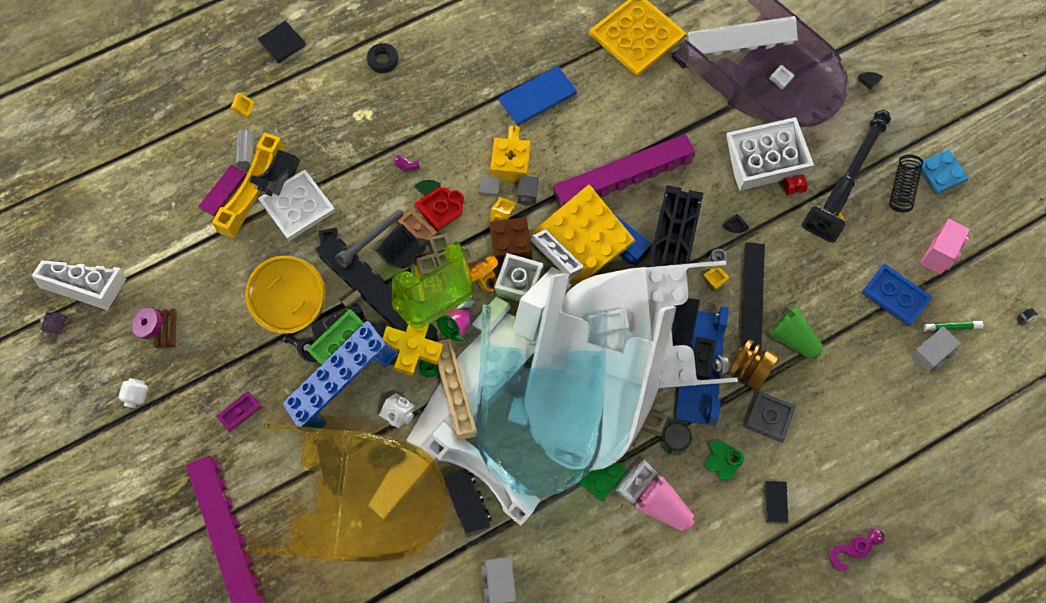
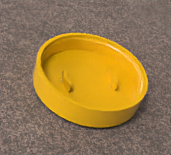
[245,256,326,334]

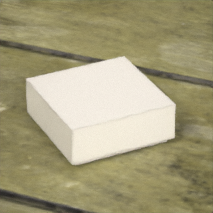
[769,65,794,90]

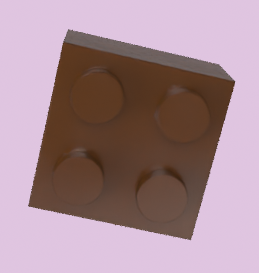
[489,217,532,265]

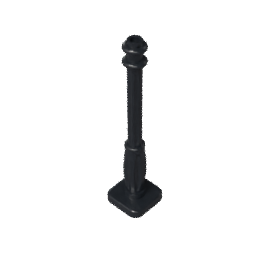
[802,110,891,243]

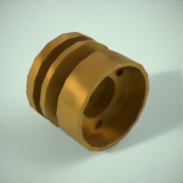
[729,339,779,391]

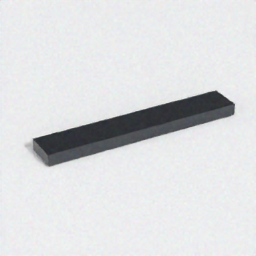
[741,242,765,351]

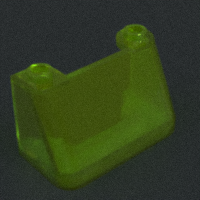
[392,241,474,329]

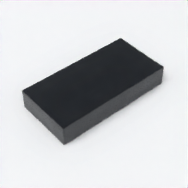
[765,481,788,524]

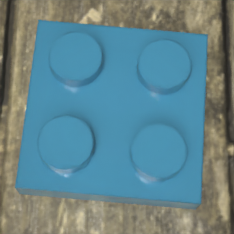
[917,149,969,195]

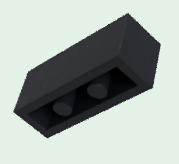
[443,468,492,538]

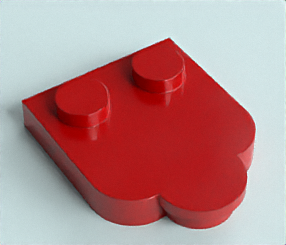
[415,187,464,232]

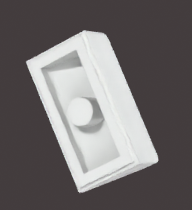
[614,458,657,504]

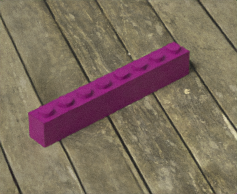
[553,134,696,208]
[186,455,267,603]

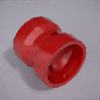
[783,174,807,196]

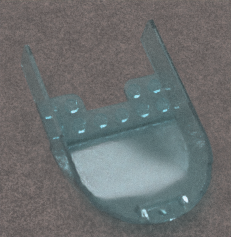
[476,304,608,496]

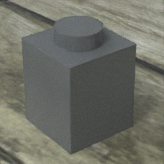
[518,175,539,206]

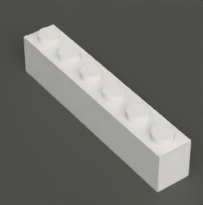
[688,16,798,58]

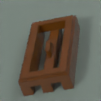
[154,309,177,348]

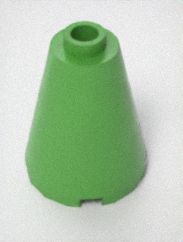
[768,306,823,359]

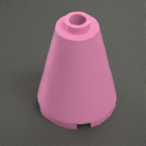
[635,475,694,531]

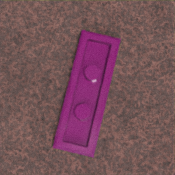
[199,165,247,217]

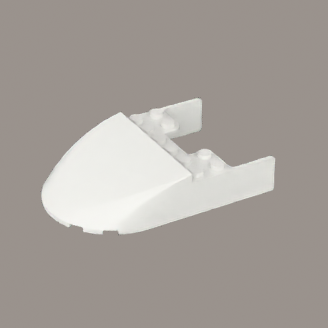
[561,261,738,388]
[525,273,676,471]

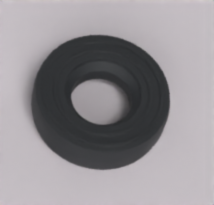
[367,43,399,73]

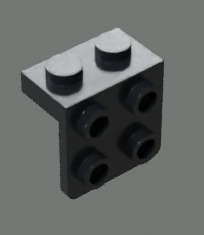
[375,224,429,269]

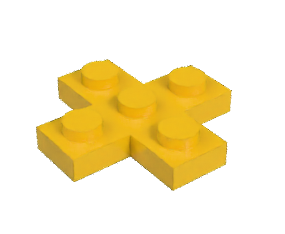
[383,315,443,376]

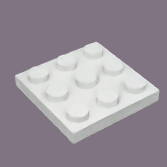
[258,170,336,241]

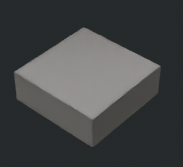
[480,176,500,197]

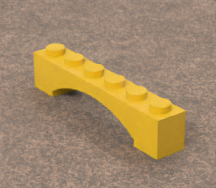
[212,132,285,239]

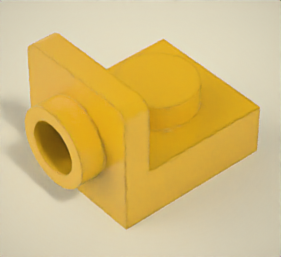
[489,197,516,222]

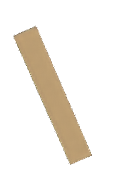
[436,338,478,441]

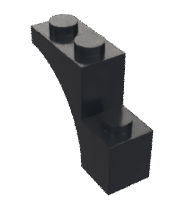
[250,150,300,197]

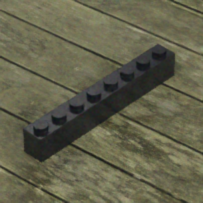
[315,235,439,342]

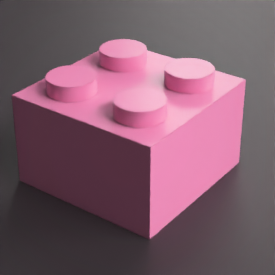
[920,219,970,275]

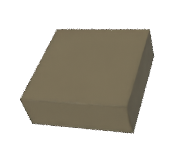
[342,290,364,310]

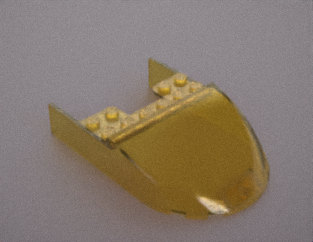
[246,423,447,563]

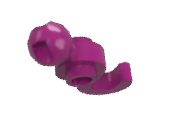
[829,529,885,571]

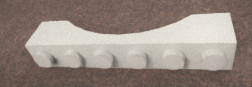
[424,422,540,525]

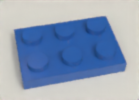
[861,263,932,327]

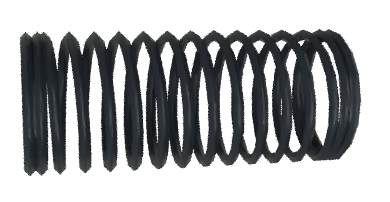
[889,154,923,213]

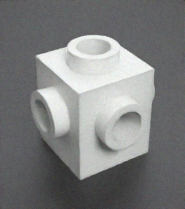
[379,393,415,428]

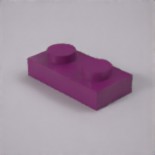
[216,391,262,433]

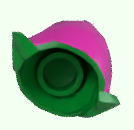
[437,307,471,342]

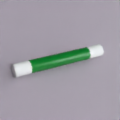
[923,321,984,332]

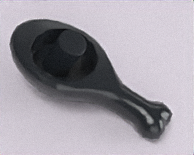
[283,333,318,362]

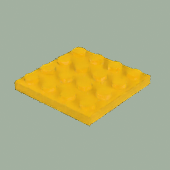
[589,0,687,77]
[532,185,636,286]

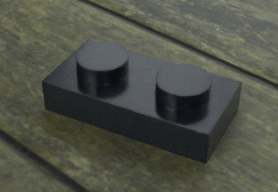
[694,337,716,379]

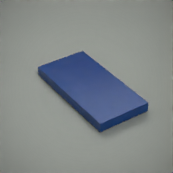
[499,66,577,126]

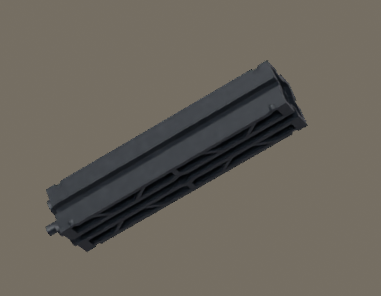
[648,185,704,342]

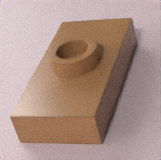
[398,209,437,242]

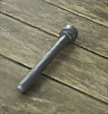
[335,210,403,268]

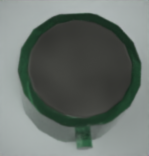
[660,422,693,456]

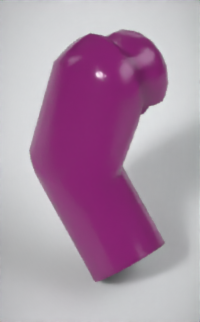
[394,154,420,172]

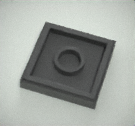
[744,391,796,443]

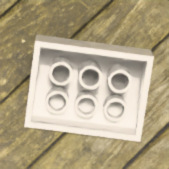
[726,117,814,191]

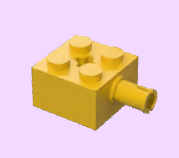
[490,125,531,183]

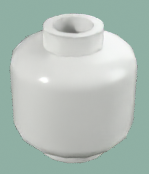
[118,378,148,408]

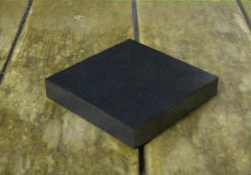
[257,20,306,64]

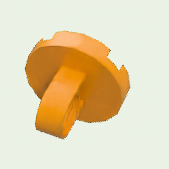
[462,256,498,292]

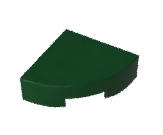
[415,180,441,196]

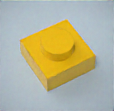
[230,92,254,118]
[702,268,730,291]

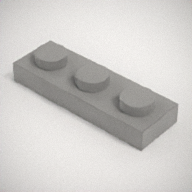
[531,229,584,278]

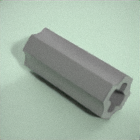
[235,129,254,169]

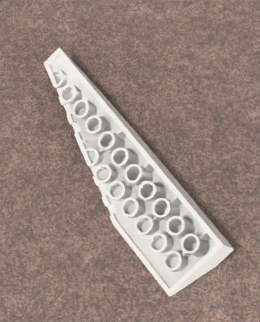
[368,312,539,520]

